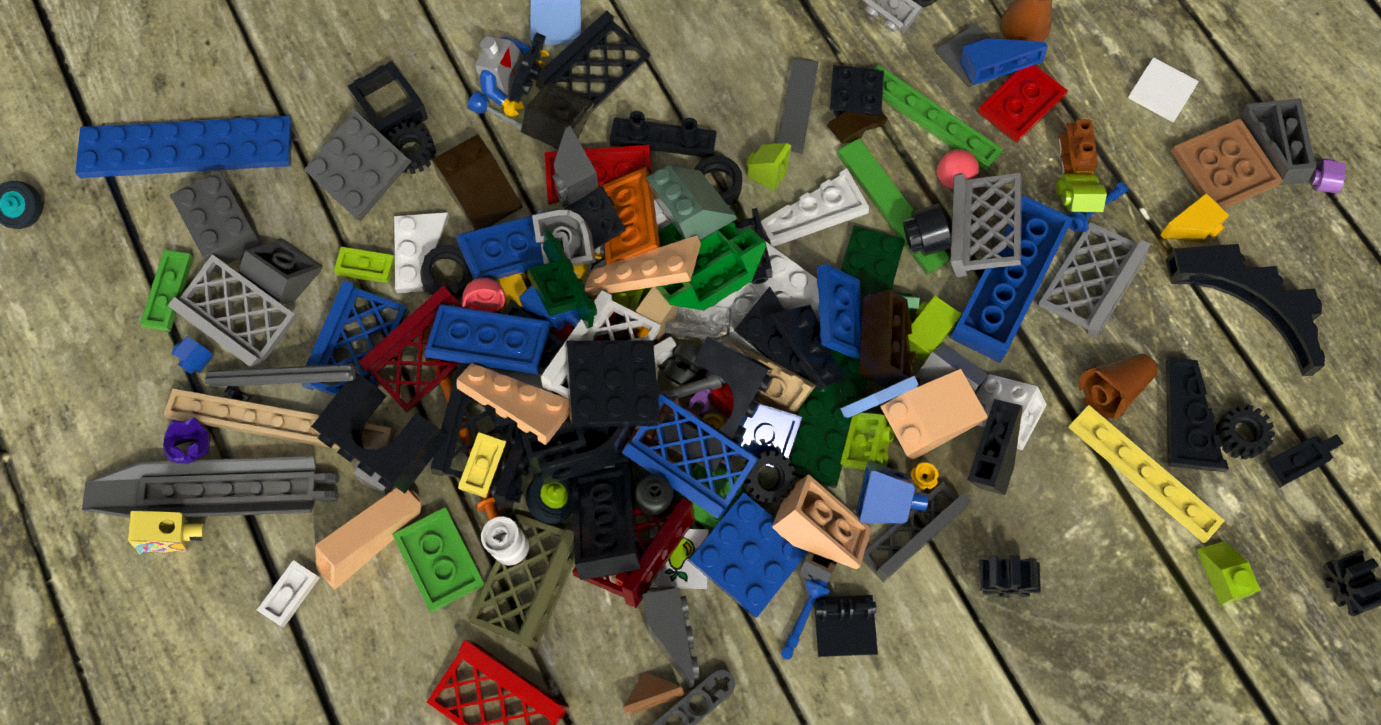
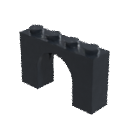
[654,336,773,473]
[311,373,448,494]

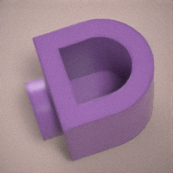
[1310,159,1345,194]

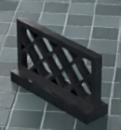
[536,10,650,122]
[431,362,516,486]

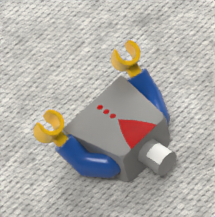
[475,36,549,117]

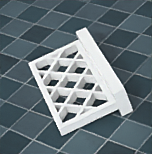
[541,291,661,399]

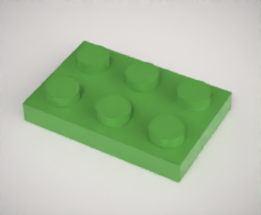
[392,507,485,613]

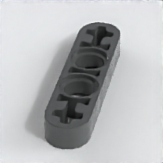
[652,670,735,725]

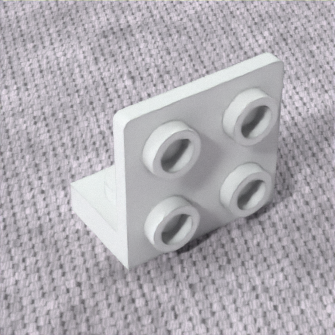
[977,374,1047,450]

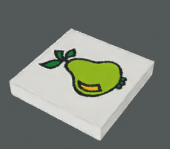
[650,528,708,589]

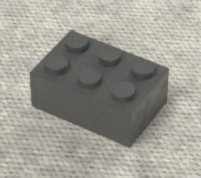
[170,170,262,271]

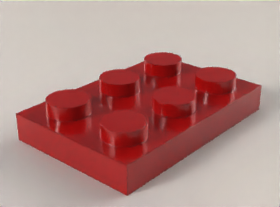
[978,65,1068,143]

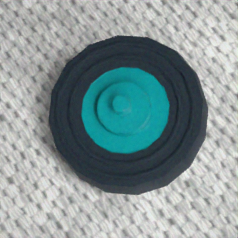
[0,180,42,229]

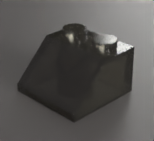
[521,81,594,150]

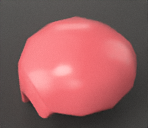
[936,149,979,190]
[462,277,506,313]

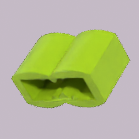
[1055,173,1107,212]

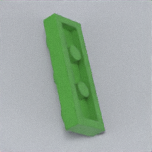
[140,250,194,332]

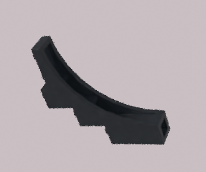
[1166,244,1325,376]

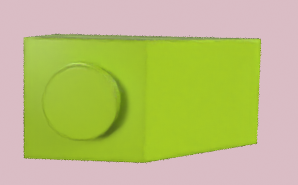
[746,143,792,191]
[1197,541,1261,605]

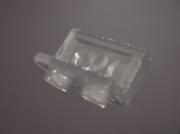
[665,305,731,343]

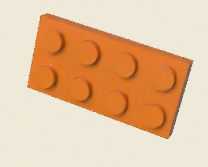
[600,167,660,265]

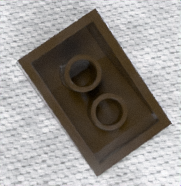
[432,134,523,230]

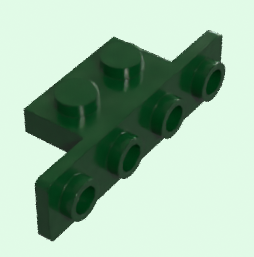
[528,230,597,329]

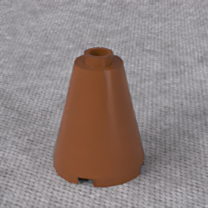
[1001,0,1052,42]
[1078,354,1157,420]

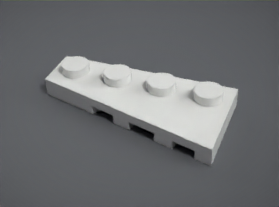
[761,168,869,247]

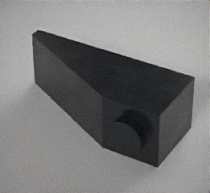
[967,399,1023,495]

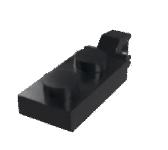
[1263,434,1344,488]

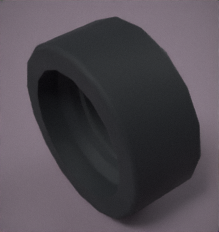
[695,156,742,206]
[420,245,473,299]

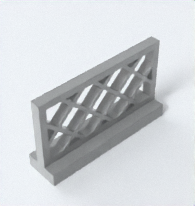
[951,173,1022,277]
[1038,222,1151,339]
[168,254,298,368]

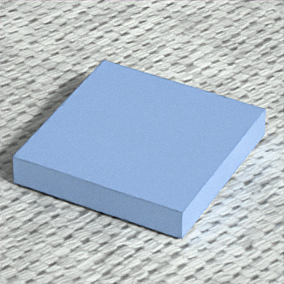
[530,0,581,45]
[841,376,919,418]

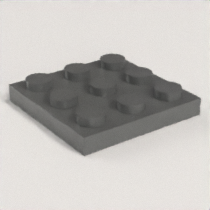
[304,110,412,221]

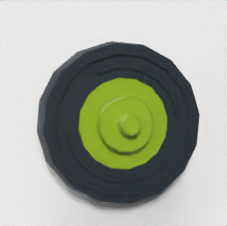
[525,474,573,524]

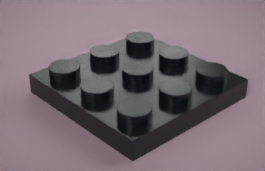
[565,340,660,427]

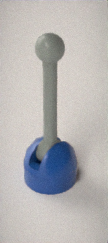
[467,91,526,132]

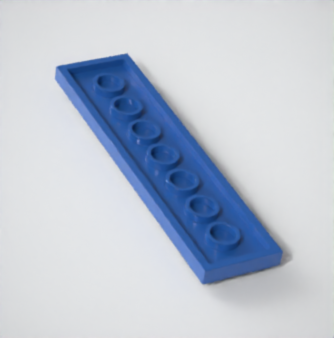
[75,116,293,178]

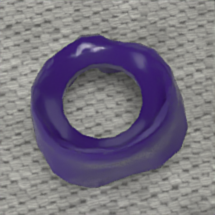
[163,417,210,464]

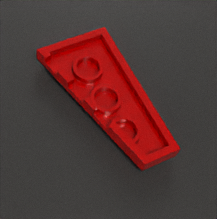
[544,145,651,205]

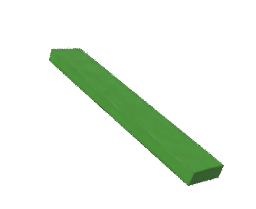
[874,64,1003,171]
[837,138,950,275]

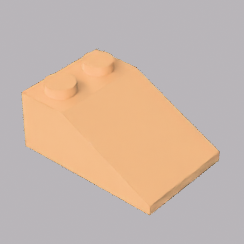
[880,369,988,460]
[772,474,871,569]

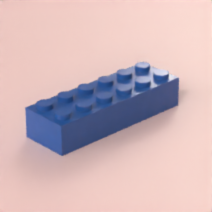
[950,195,1073,363]

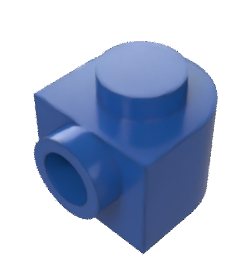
[172,336,214,375]

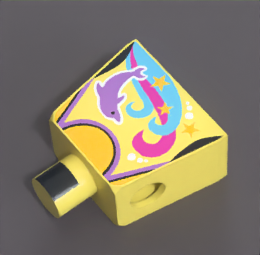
[128,511,205,554]

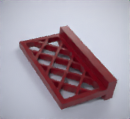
[359,286,464,413]
[572,485,695,608]

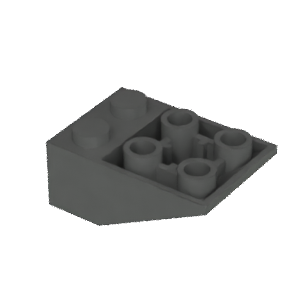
[643,588,700,689]

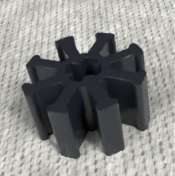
[1323,550,1381,616]
[979,555,1041,598]

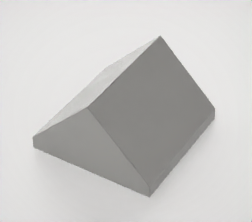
[915,342,988,392]

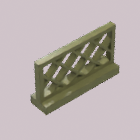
[468,514,575,650]

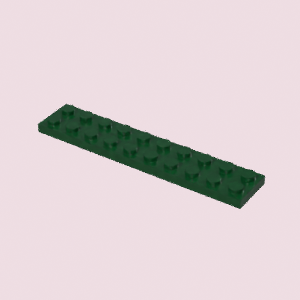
[789,225,905,489]

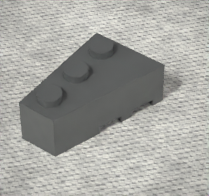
[1240,98,1316,185]

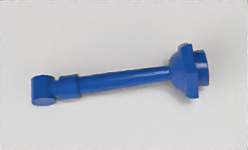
[1068,181,1129,232]
[781,578,830,660]

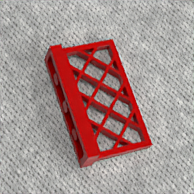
[426,640,569,725]

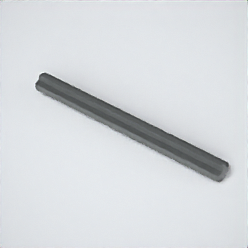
[205,364,357,387]

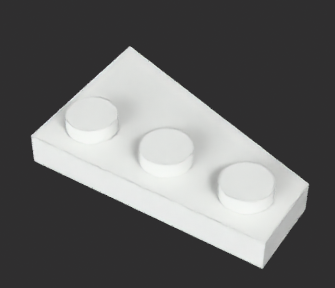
[394,212,449,293]

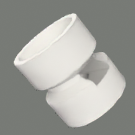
[481,516,529,566]

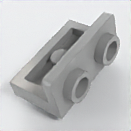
[862,0,923,34]

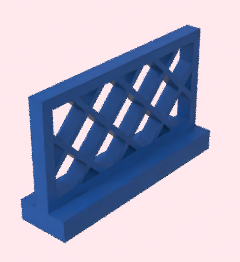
[301,280,407,396]
[622,394,759,519]

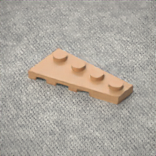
[585,235,701,297]

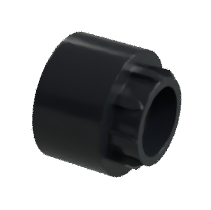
[903,204,951,256]

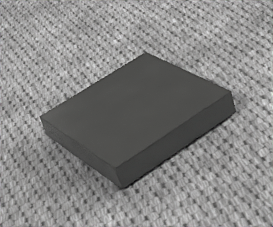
[936,23,991,88]

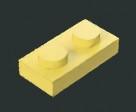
[458,432,506,498]

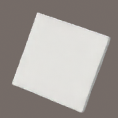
[1128,57,1199,123]

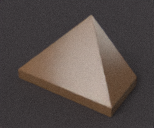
[624,672,684,716]

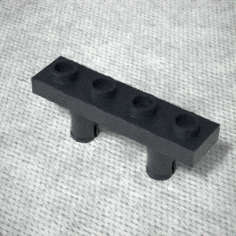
[610,111,717,158]

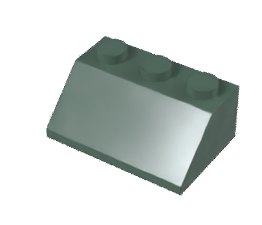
[646,165,737,240]

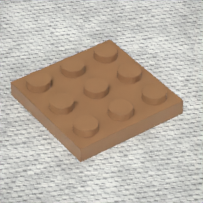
[1171,119,1283,210]

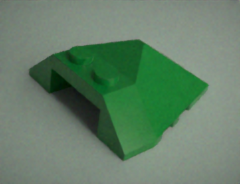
[656,222,766,311]

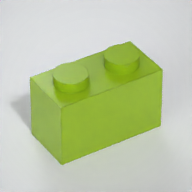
[908,296,962,363]

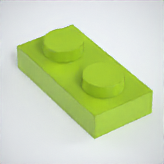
[334,247,395,284]

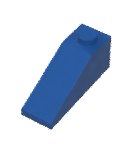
[960,39,1048,85]

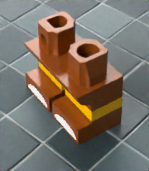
[1058,119,1098,174]

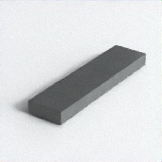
[778,58,819,154]

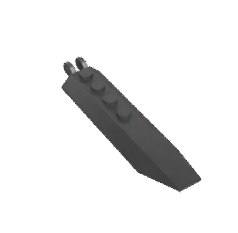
[82,456,340,518]

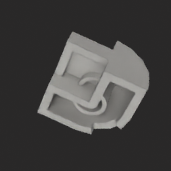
[532,210,596,267]

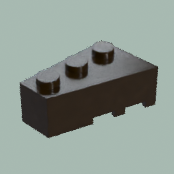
[859,290,920,388]

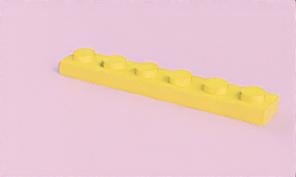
[1068,405,1225,543]

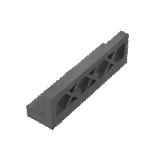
[863,482,971,583]

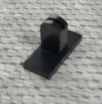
[222,386,250,402]

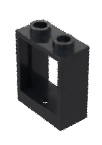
[347,61,428,139]

